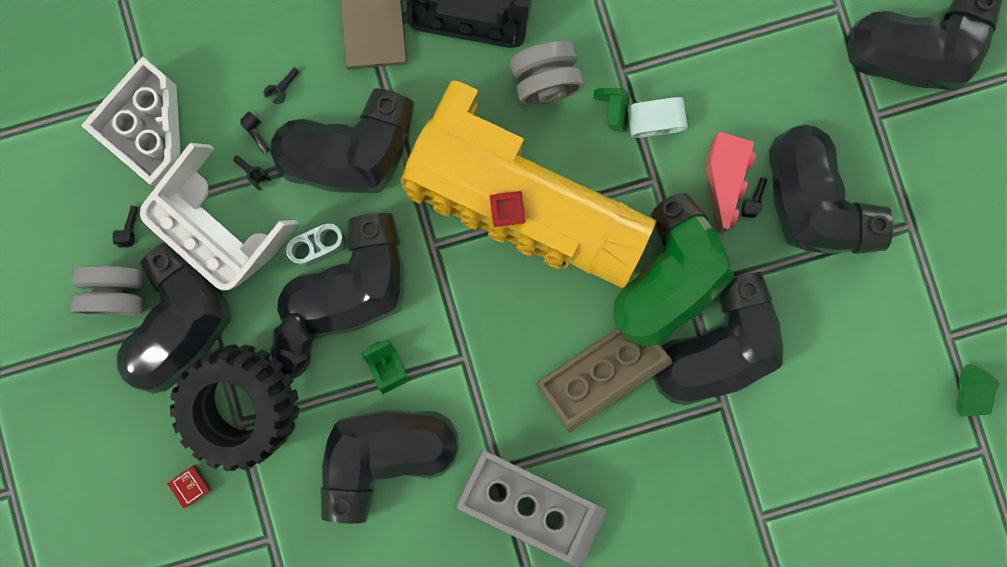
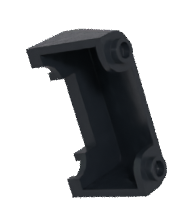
[406,0,532,48]

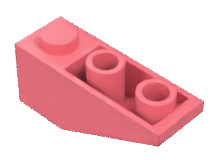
[705,132,756,233]

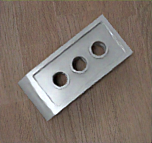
[454,450,607,567]

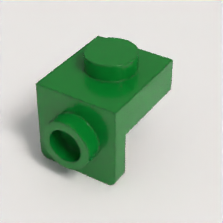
[361,339,410,395]

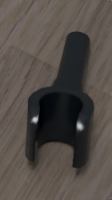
[263,67,299,104]
[240,111,270,154]
[233,155,271,190]
[741,178,767,218]
[112,206,138,248]

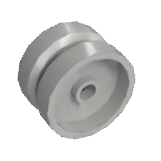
[510,41,585,105]
[70,265,144,315]

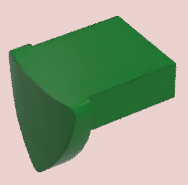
[593,88,630,132]
[956,364,999,417]

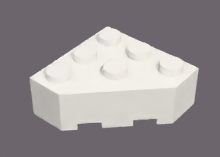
[81,56,181,187]

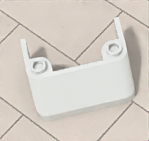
[140,143,300,290]

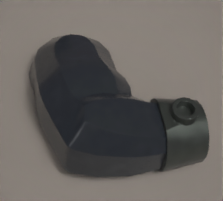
[846,0,1002,91]
[270,88,415,193]
[769,125,893,254]
[277,213,404,339]
[117,242,231,394]
[652,272,783,405]
[320,410,459,524]

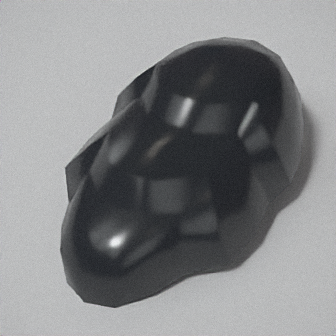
[270,313,313,379]

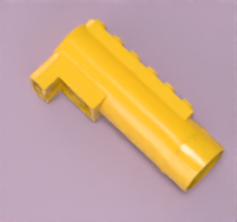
[400,80,656,289]

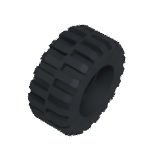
[170,344,299,471]

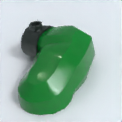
[613,193,734,347]

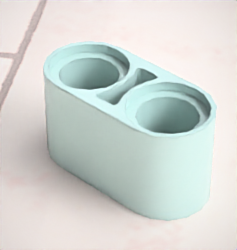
[627,97,688,138]
[286,224,346,267]

